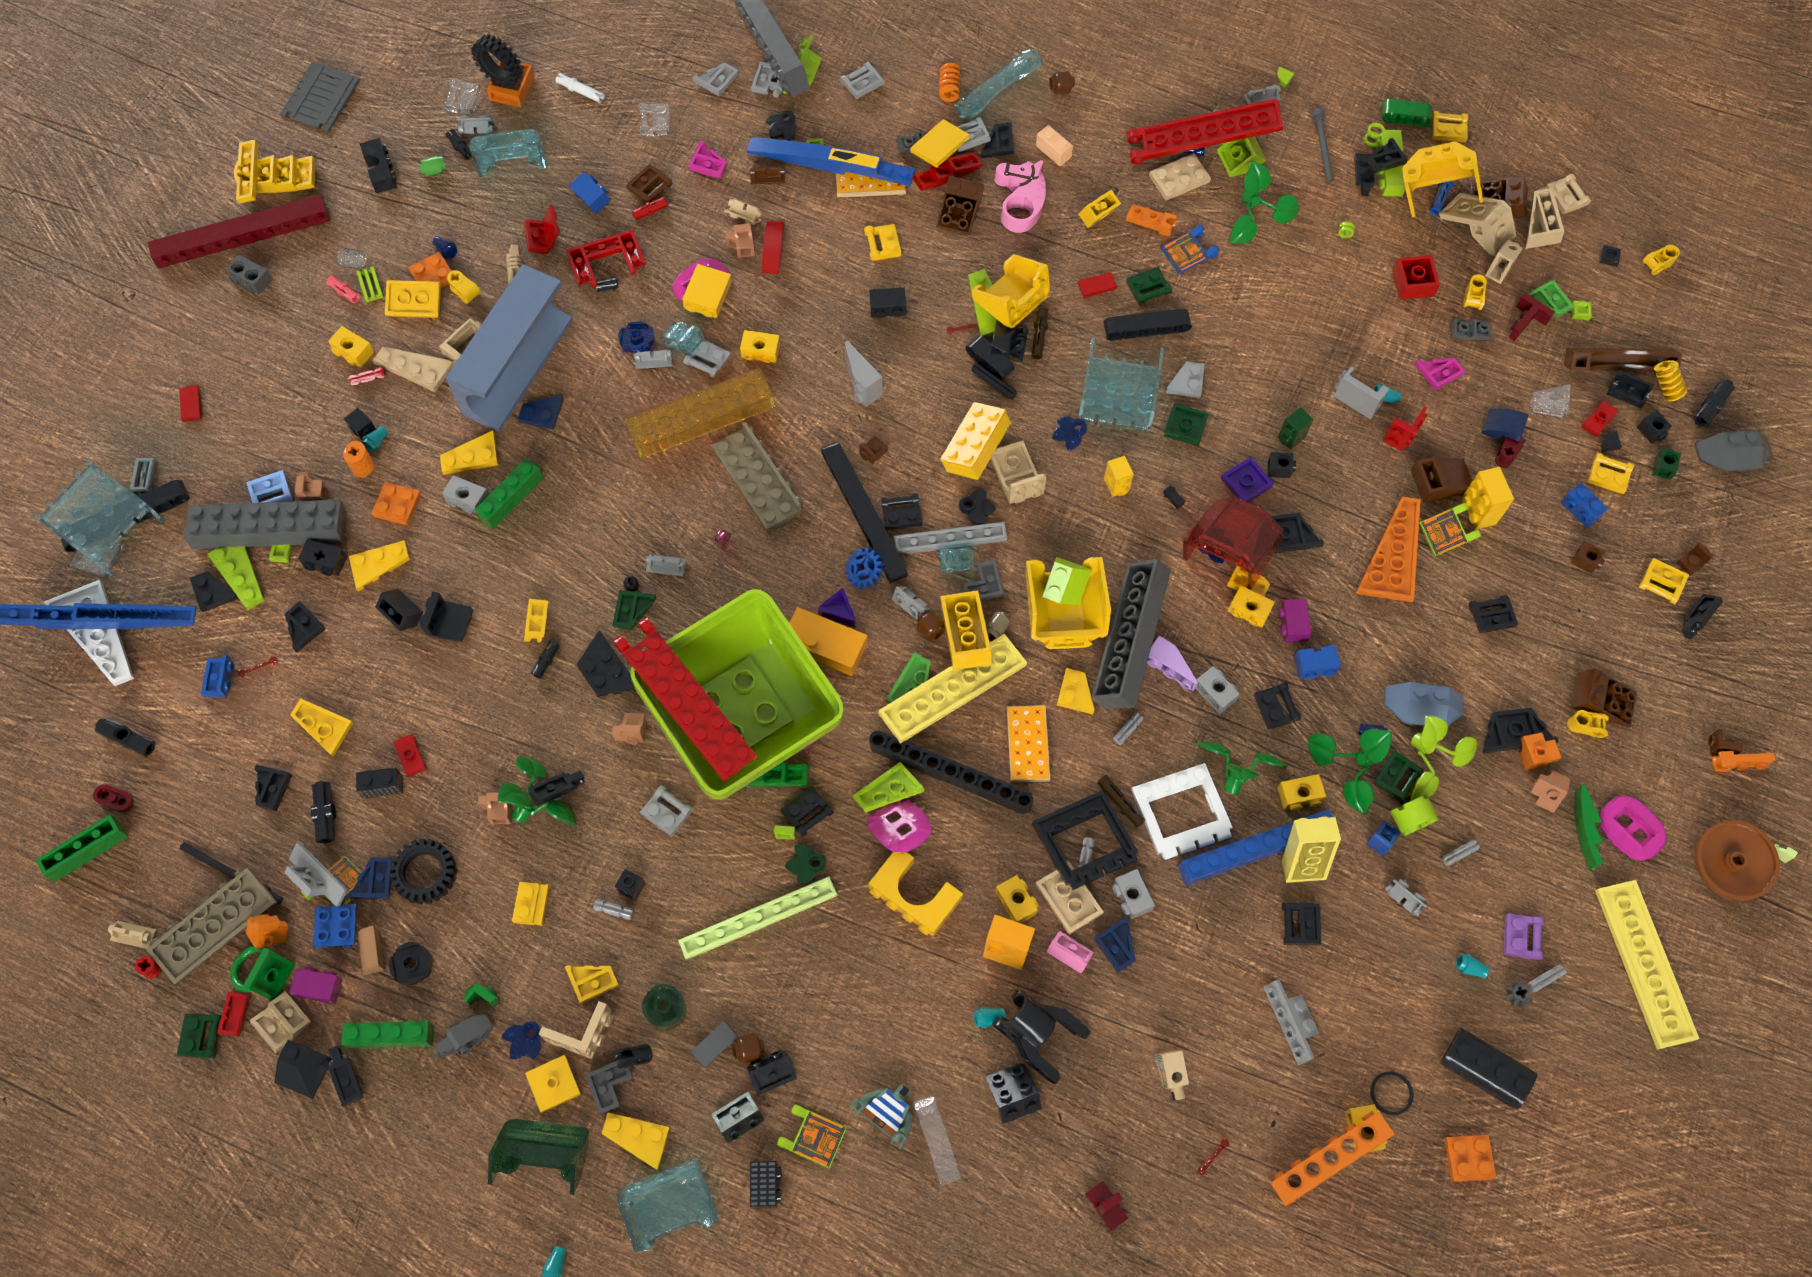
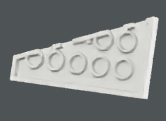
[44,580,134,686]

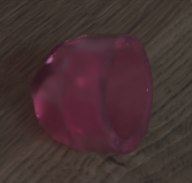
[715,530,731,546]

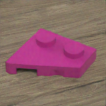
[689,140,727,179]
[1415,358,1466,391]

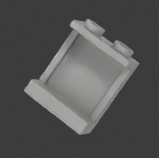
[1334,366,1389,420]

